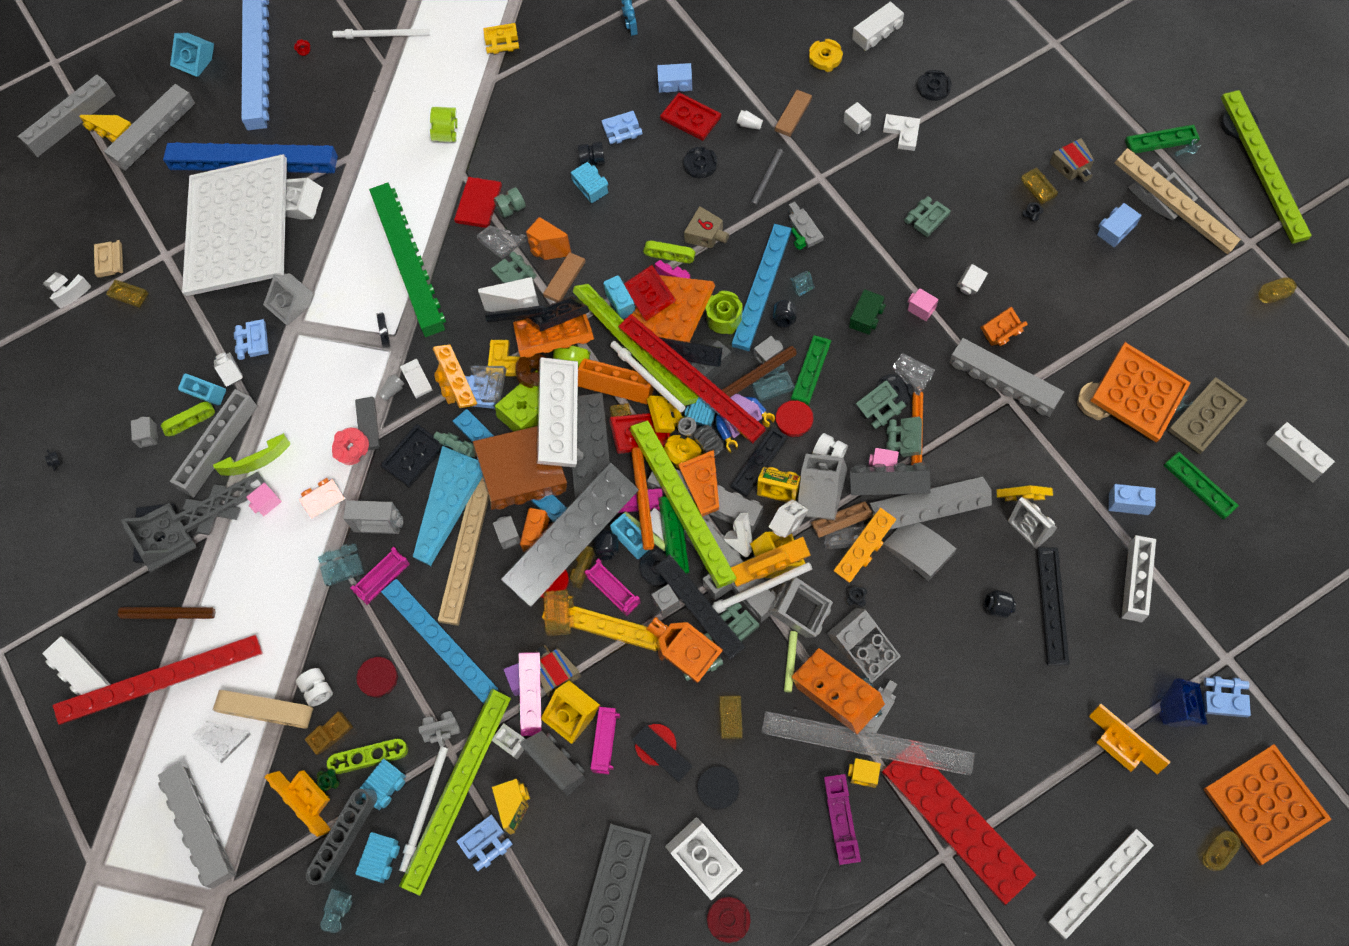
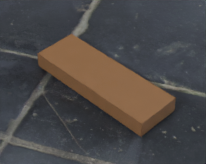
[775,90,812,137]
[543,252,585,302]
[811,502,873,538]

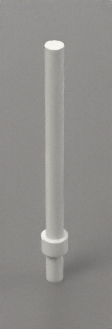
[333,29,431,39]
[610,341,685,412]
[712,562,812,613]
[399,747,448,872]

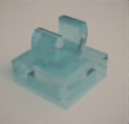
[791,270,814,296]

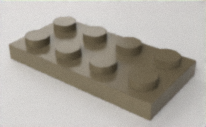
[1168,377,1248,454]

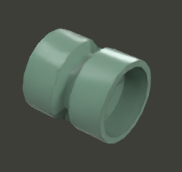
[494,187,526,219]

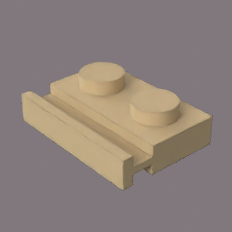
[94,240,123,278]

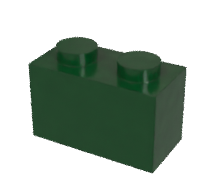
[849,289,886,335]

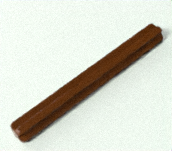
[722,346,797,397]
[117,607,216,619]

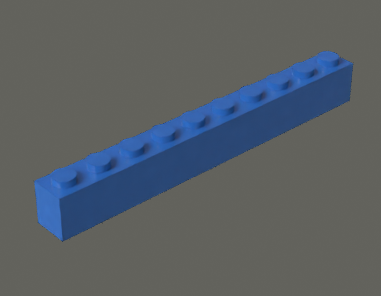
[163,142,338,173]

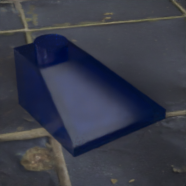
[1160,678,1208,727]

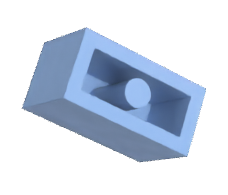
[657,63,692,93]
[1097,203,1141,247]
[1109,484,1155,515]

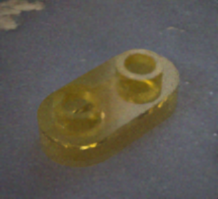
[1258,277,1297,303]
[1203,831,1241,871]

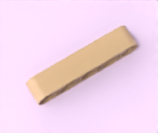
[212,690,314,729]

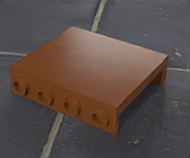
[473,426,567,510]

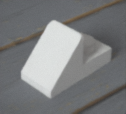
[400,359,433,398]
[723,513,753,557]
[492,723,526,759]

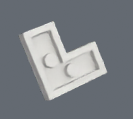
[883,114,920,151]

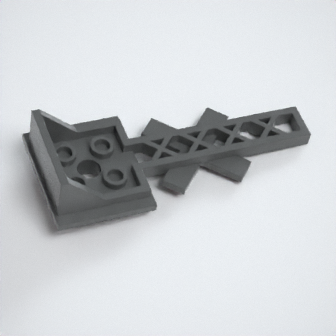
[120,472,264,573]

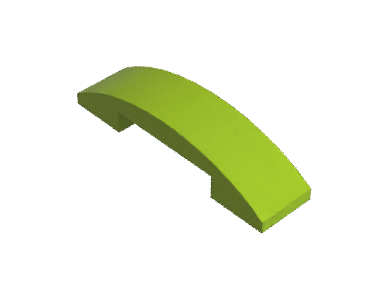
[213,433,291,476]

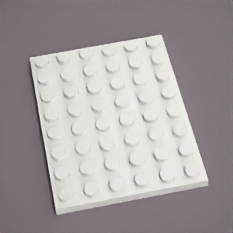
[182,154,287,296]

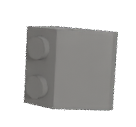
[263,273,313,325]

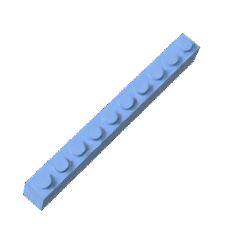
[242,0,269,130]

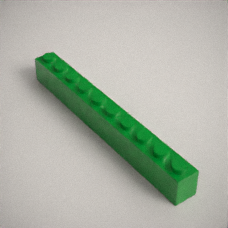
[369,182,446,337]

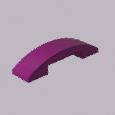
[824,774,861,865]

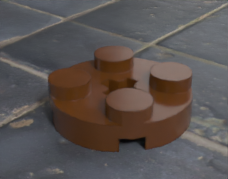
[515,354,546,388]

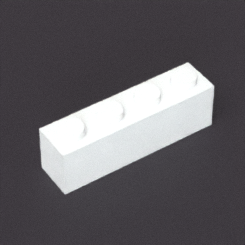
[1121,535,1156,622]
[42,636,111,696]

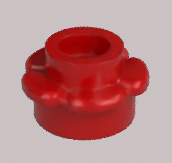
[294,39,310,56]

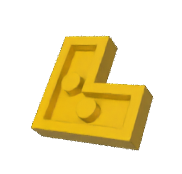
[487,340,520,376]
[997,485,1053,502]

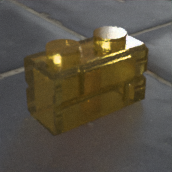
[544,590,575,636]

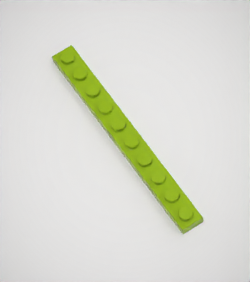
[1221,90,1312,244]
[573,284,698,406]
[630,421,737,588]
[399,689,511,896]

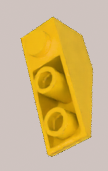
[79,115,132,143]

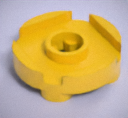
[809,39,843,72]
[664,435,701,469]

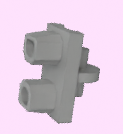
[419,711,461,747]

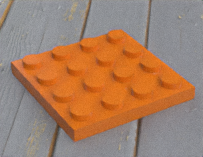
[632,275,715,342]
[513,314,594,358]
[1090,342,1191,442]
[1203,744,1332,866]

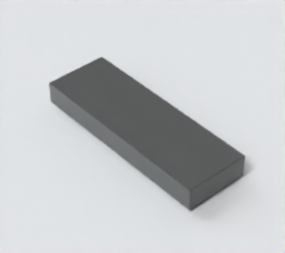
[355,396,380,451]

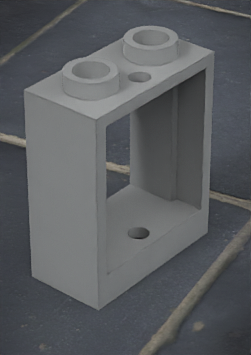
[343,500,403,534]
[769,577,833,638]

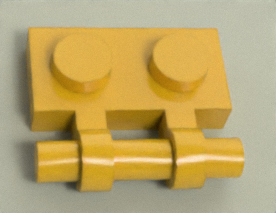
[483,23,520,54]
[647,395,684,433]

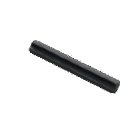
[485,305,547,322]

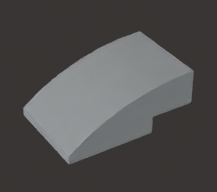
[1128,162,1198,220]
[882,523,956,581]

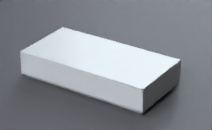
[43,272,68,292]

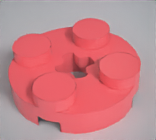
[332,428,369,465]

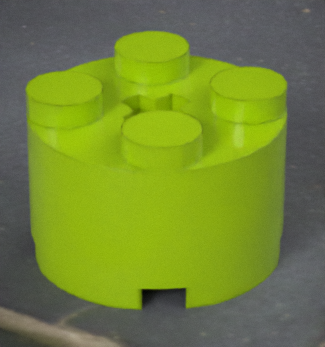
[430,106,458,142]
[706,291,742,334]

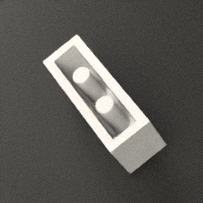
[852,2,904,51]
[1266,422,1335,483]

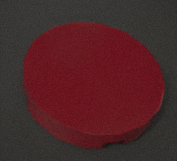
[356,657,398,698]
[707,897,751,943]

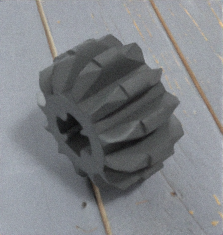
[694,425,723,456]

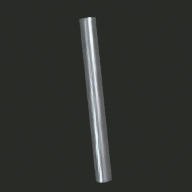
[750,149,784,207]

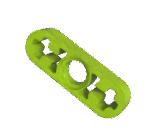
[643,241,695,263]
[161,401,215,436]

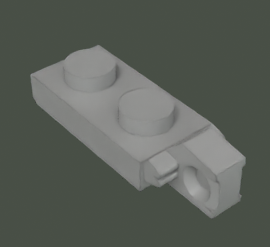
[788,202,824,248]
[862,680,897,738]

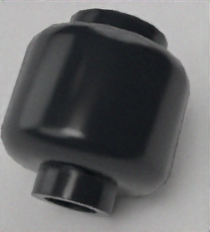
[773,300,797,327]
[593,530,619,561]
[984,590,1016,618]

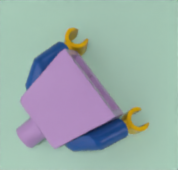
[716,394,775,453]

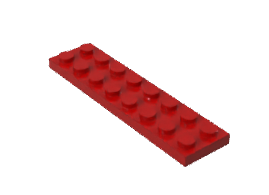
[882,743,1036,906]

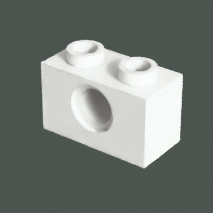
[769,499,809,538]

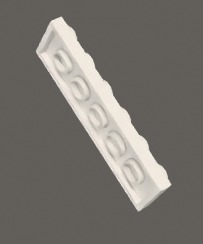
[537,358,578,467]

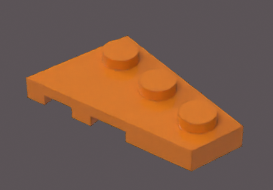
[678,450,719,517]

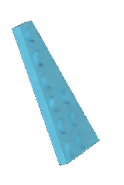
[413,446,483,566]

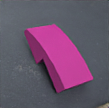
[655,260,691,279]

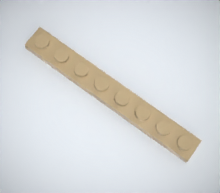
[1115,148,1241,254]
[438,477,489,626]

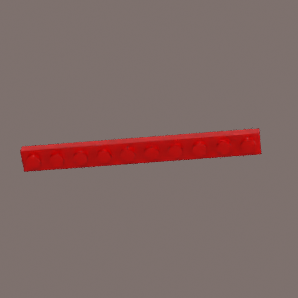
[618,314,766,444]
[53,635,263,725]

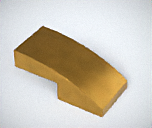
[305,712,353,755]

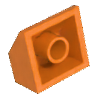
[526,217,571,260]

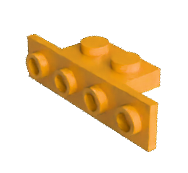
[433,344,477,408]
[834,507,897,583]
[731,537,811,587]
[1089,704,1170,775]
[264,770,331,837]

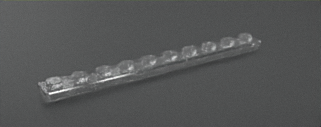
[762,711,975,776]

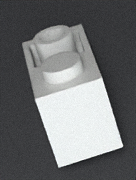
[214,352,243,387]

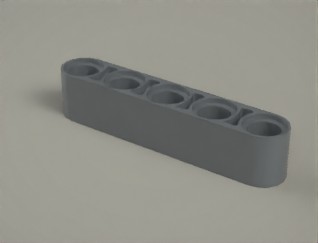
[306,788,377,885]

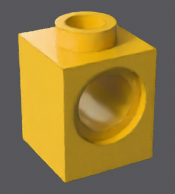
[848,758,881,788]

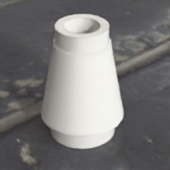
[737,110,763,130]

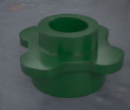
[317,769,339,791]

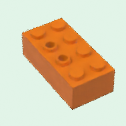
[792,648,885,734]

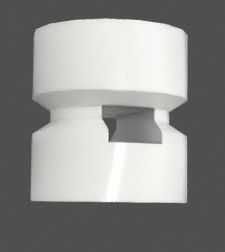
[812,433,848,458]
[296,668,333,707]

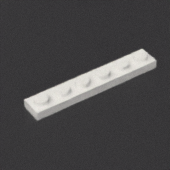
[1047,829,1154,940]

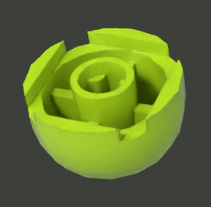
[553,346,591,368]

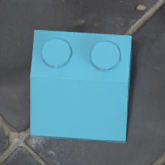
[170,33,214,77]

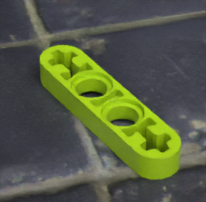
[327,739,408,774]

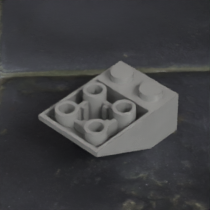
[798,454,847,520]
[827,608,901,683]

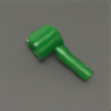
[791,227,806,250]

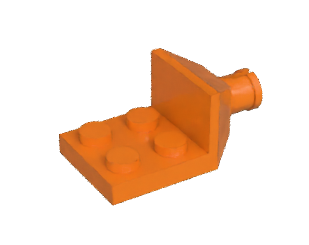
[646,617,723,683]

